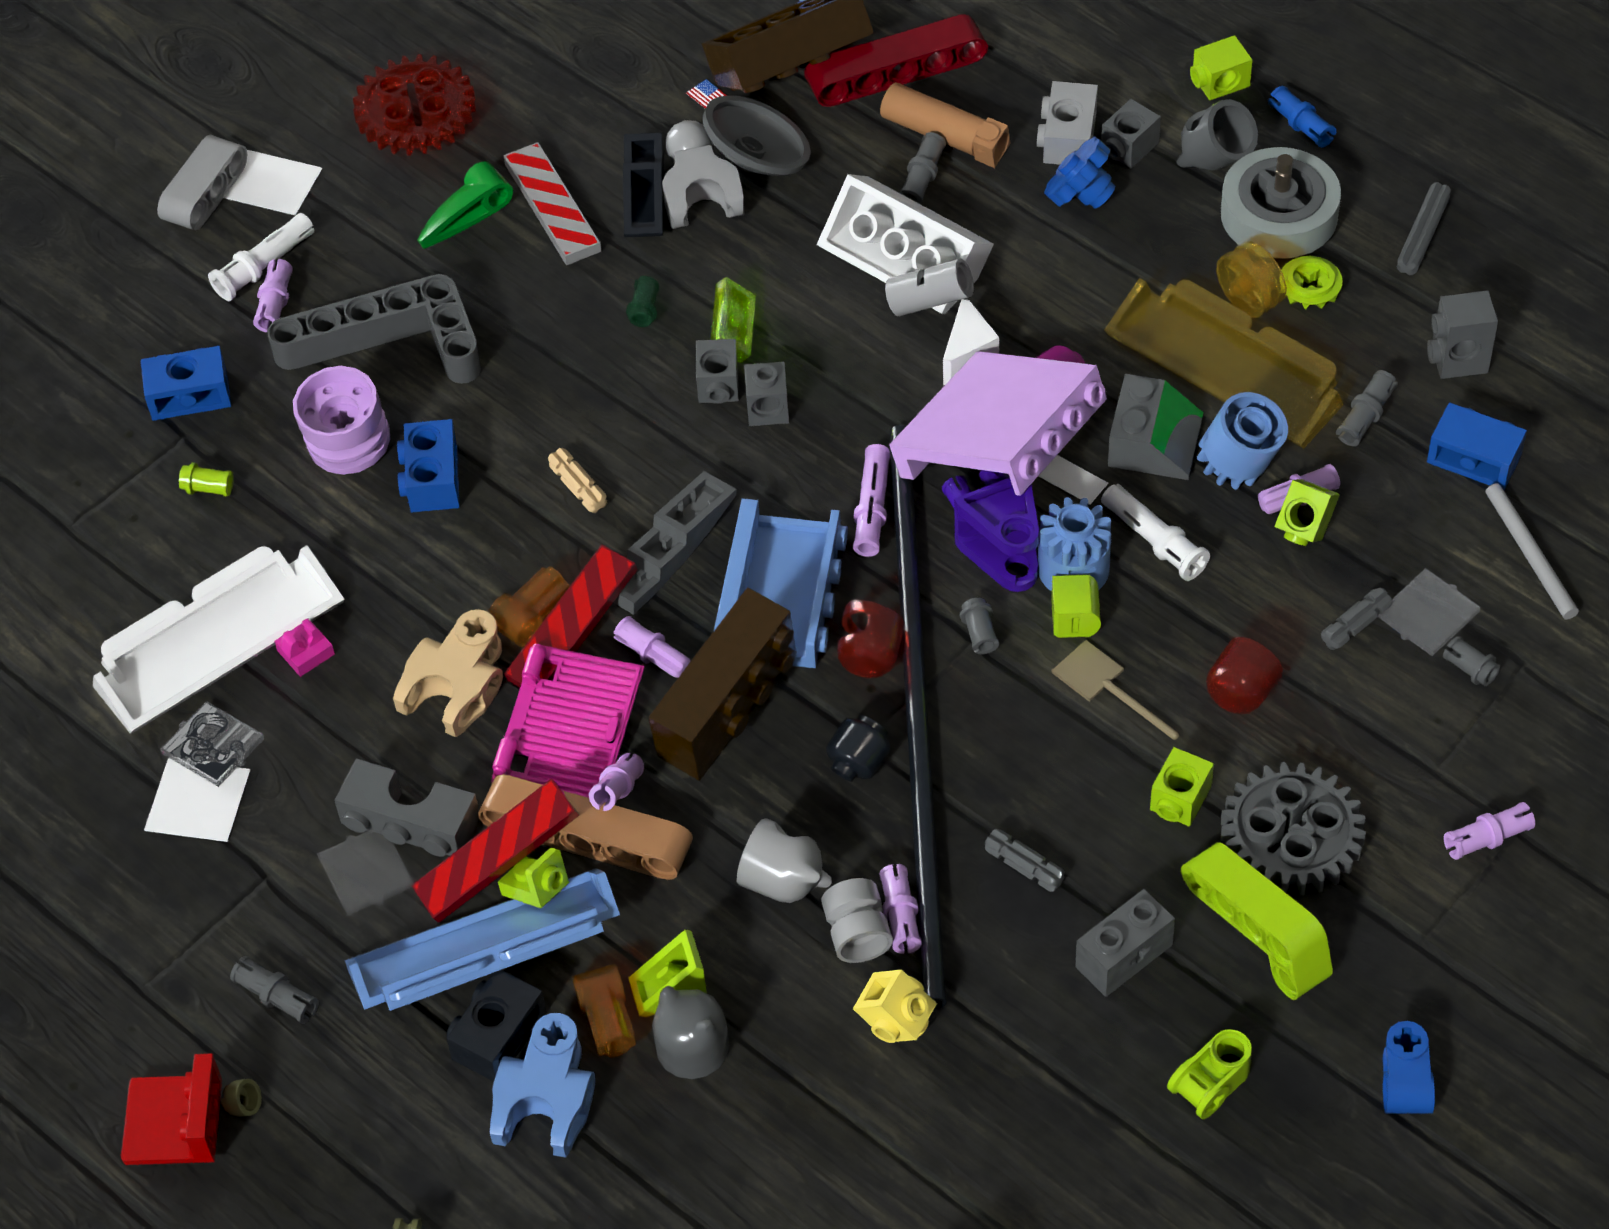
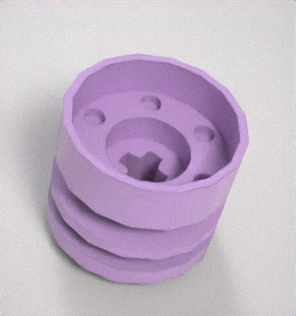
[293,366,390,475]

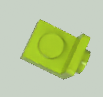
[498,847,569,908]

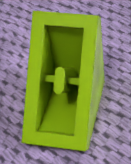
[628,930,707,1017]

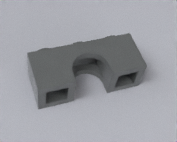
[334,759,479,857]

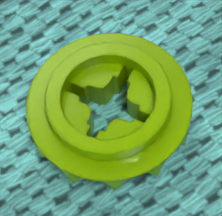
[1279,256,1343,310]

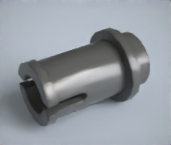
[960,598,999,654]
[1443,636,1500,686]

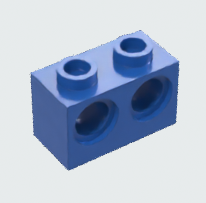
[397,419,459,512]

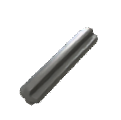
[1396,182,1451,276]

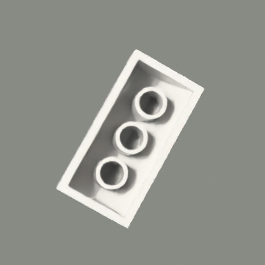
[817,174,994,314]

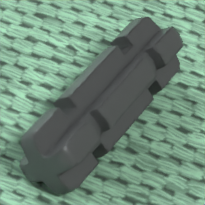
[1321,587,1392,650]
[985,829,1065,892]

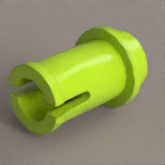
[179,462,233,496]

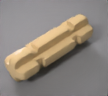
[548,448,607,513]

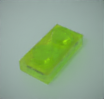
[711,277,756,363]

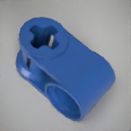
[1382,1021,1435,1114]

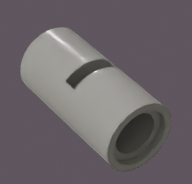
[885,258,974,316]

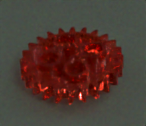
[353,54,476,156]

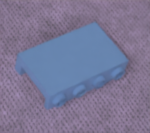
[714,499,848,668]

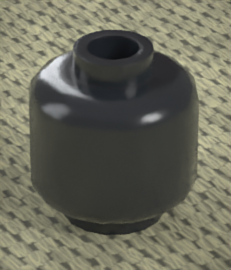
[826,715,890,782]

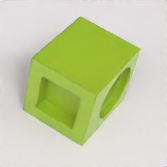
[1190,35,1252,100]
[1274,479,1340,546]
[1150,747,1214,827]

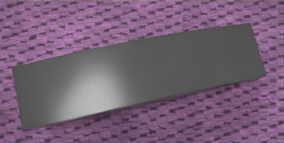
[613,471,737,615]

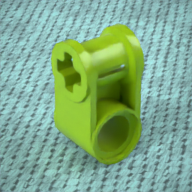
[1167,1029,1252,1119]

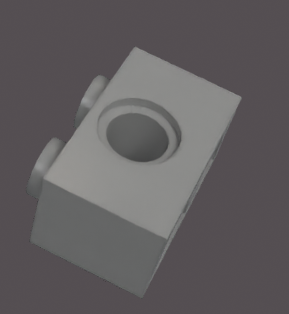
[1037,81,1098,164]

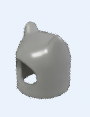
[737,818,832,903]

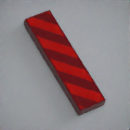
[504,545,638,688]
[411,778,579,923]

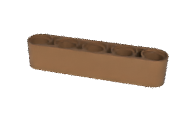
[478,774,693,880]

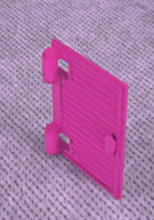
[491,644,645,798]

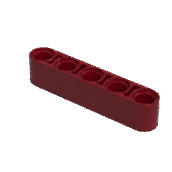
[804,14,988,107]

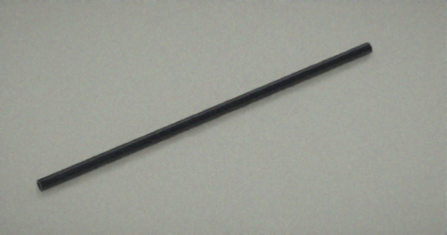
[889,425,946,1009]

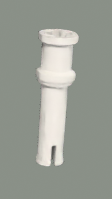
[208,213,314,301]
[1101,484,1210,581]

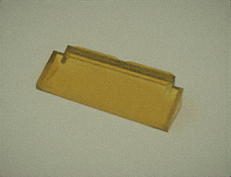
[1104,278,1344,449]

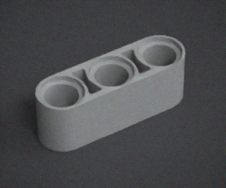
[157,135,248,231]

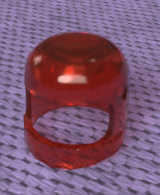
[837,600,905,678]
[1206,637,1283,714]

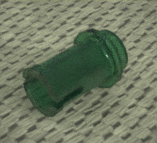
[626,276,660,327]

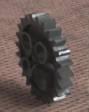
[1220,762,1366,895]

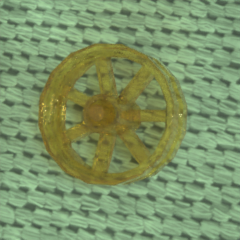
[1216,241,1287,318]

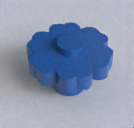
[1044,136,1116,209]

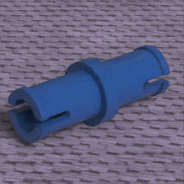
[1268,86,1336,148]

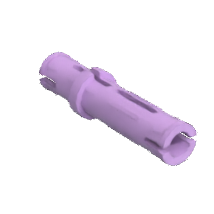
[853,444,891,557]

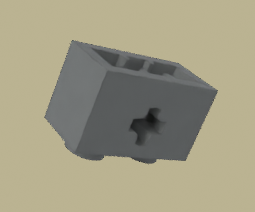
[1075,889,1175,997]

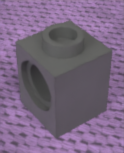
[1101,99,1161,169]
[696,339,739,403]
[744,362,789,426]

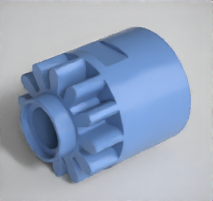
[1197,392,1288,490]
[1038,497,1111,591]

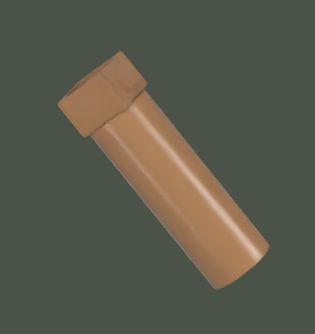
[880,82,1011,168]

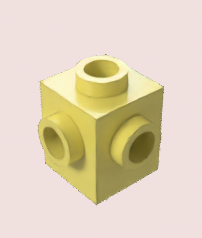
[853,969,937,1043]

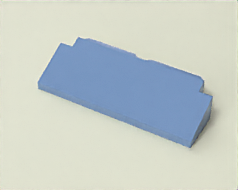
[345,868,620,1011]

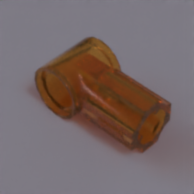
[488,566,569,647]
[572,963,636,1058]

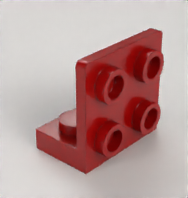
[121,1054,222,1165]

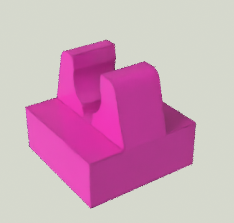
[274,618,335,677]

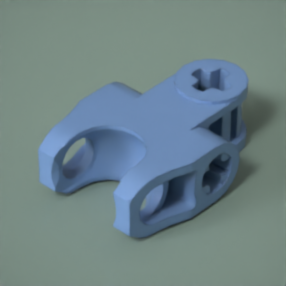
[490,1013,595,1157]

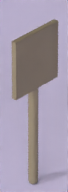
[1052,640,1179,740]

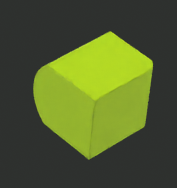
[1051,575,1101,638]

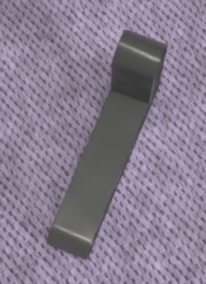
[267,274,481,384]

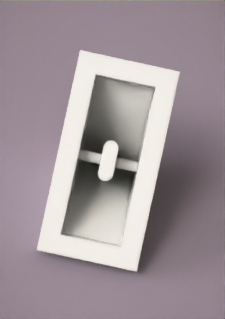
[943,299,999,385]

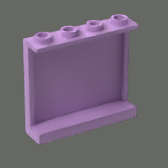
[889,351,1107,496]

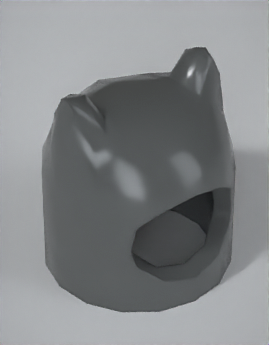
[1176,99,1258,170]
[652,985,729,1079]

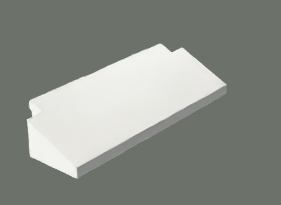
[93,545,344,734]

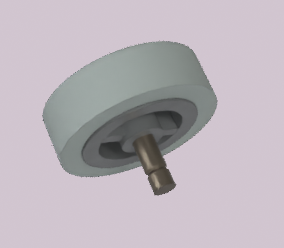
[1221,147,1341,258]

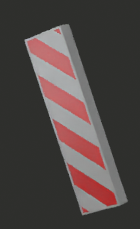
[503,142,601,265]

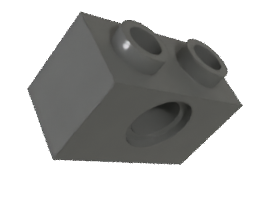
[1427,291,1498,379]

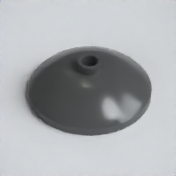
[702,95,811,176]

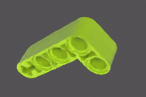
[1181,842,1333,1000]

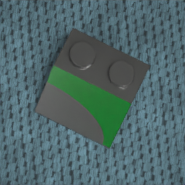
[1108,374,1203,480]

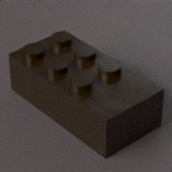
[701,0,874,93]
[648,587,797,781]

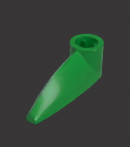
[417,161,513,249]

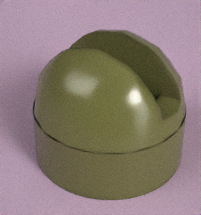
[221,1079,262,1117]

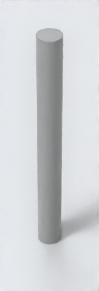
[1486,483,1579,620]

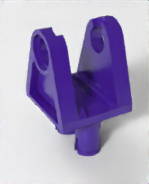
[942,470,1039,592]

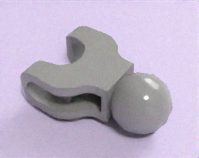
[662,120,745,229]

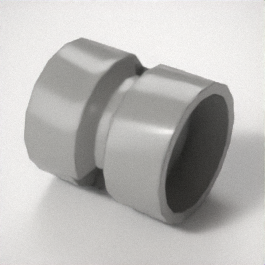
[821,878,893,963]

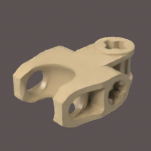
[393,609,503,737]

